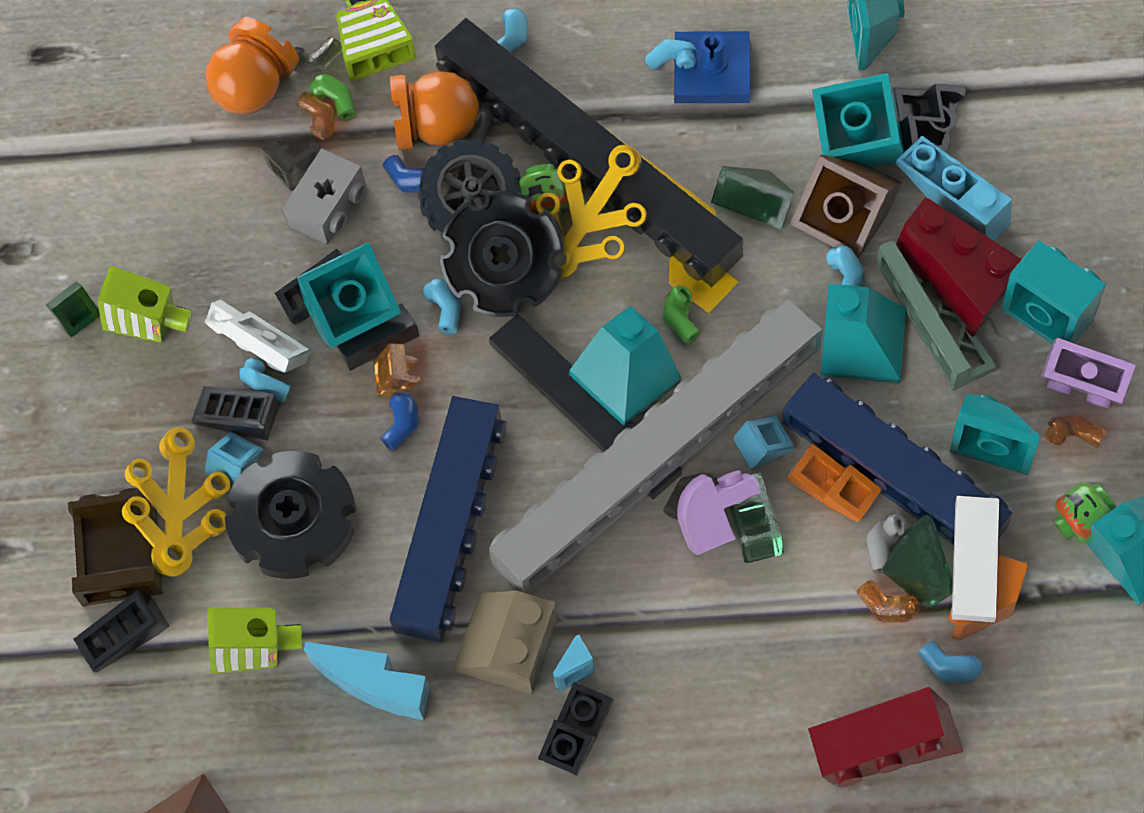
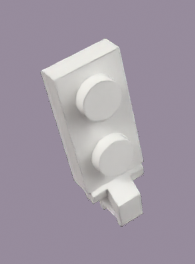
[205,300,310,373]

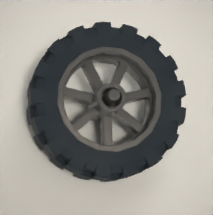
[418,139,522,237]

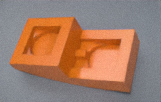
[786,444,882,522]

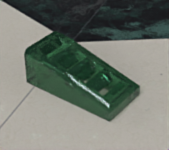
[728,473,784,563]

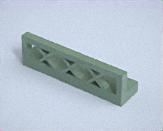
[876,240,996,391]

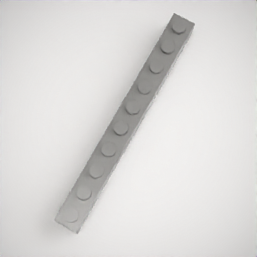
[489,299,822,594]

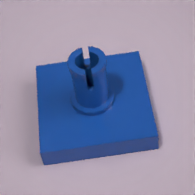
[674,31,750,104]

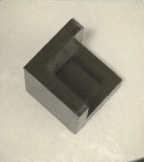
[262,138,322,191]

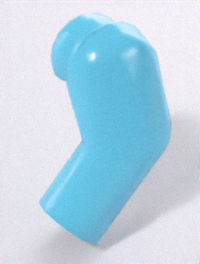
[496,9,528,53]
[645,39,697,70]
[826,245,864,286]
[423,279,462,334]
[239,358,291,404]

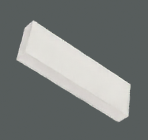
[952,496,999,622]

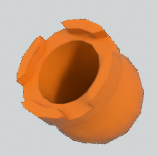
[205,17,299,114]
[390,71,479,150]

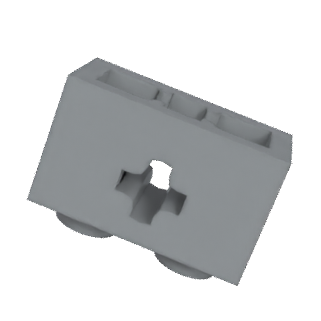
[282,148,366,245]

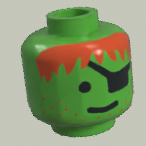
[519,164,569,219]
[1053,482,1116,543]

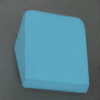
[734,415,795,469]
[205,432,263,487]
[553,634,595,691]

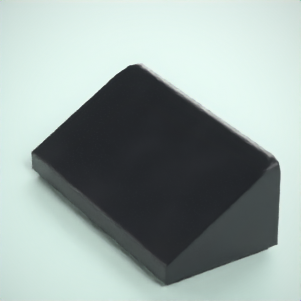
[336,303,420,371]

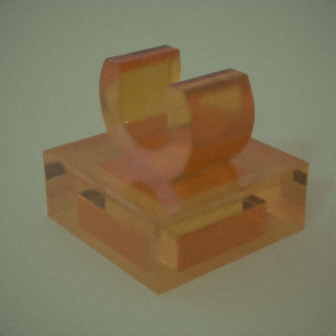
[374,343,420,397]

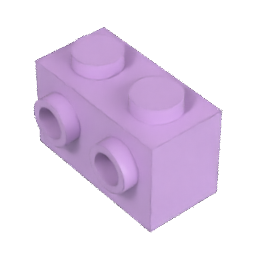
[1040,338,1136,409]

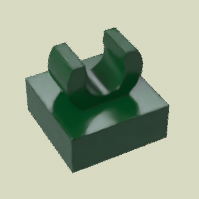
[46,281,100,338]

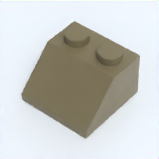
[453,590,558,694]

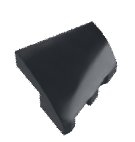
[893,84,966,153]

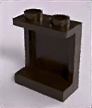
[68,488,163,607]

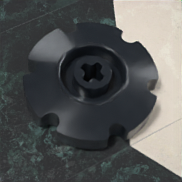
[439,191,566,317]
[225,451,356,579]

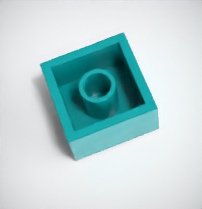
[812,73,905,168]
[1001,240,1106,344]

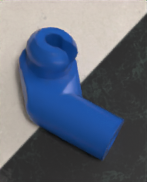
[383,155,425,193]
[380,392,419,452]

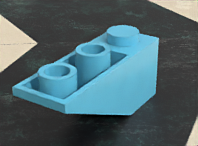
[896,136,1012,241]

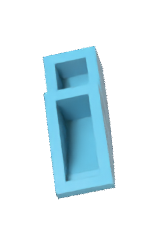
[304,642,430,721]

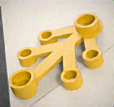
[536,145,647,278]
[122,427,230,577]

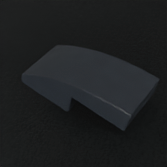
[538,682,614,776]

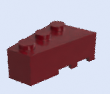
[896,197,1022,338]
[808,687,963,787]

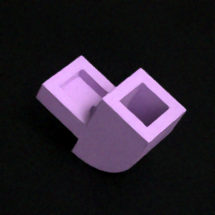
[677,471,761,555]

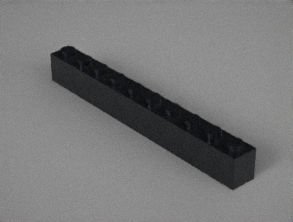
[434,18,743,288]

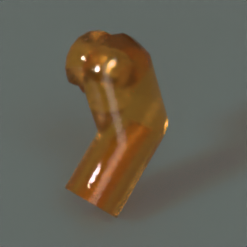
[297,92,336,140]
[1044,415,1108,449]
[856,580,920,623]

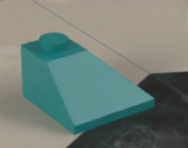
[847,0,905,70]
[297,242,401,348]
[820,284,906,383]
[569,305,681,426]
[949,393,1040,476]
[1086,496,1144,606]

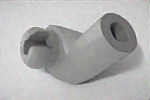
[867,514,907,574]

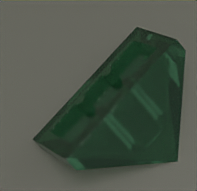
[711,166,795,229]
[881,515,953,608]

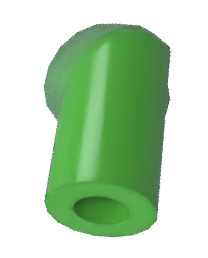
[310,74,356,121]
[663,286,701,345]

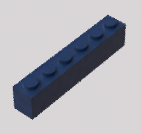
[782,372,1013,545]
[389,396,507,643]

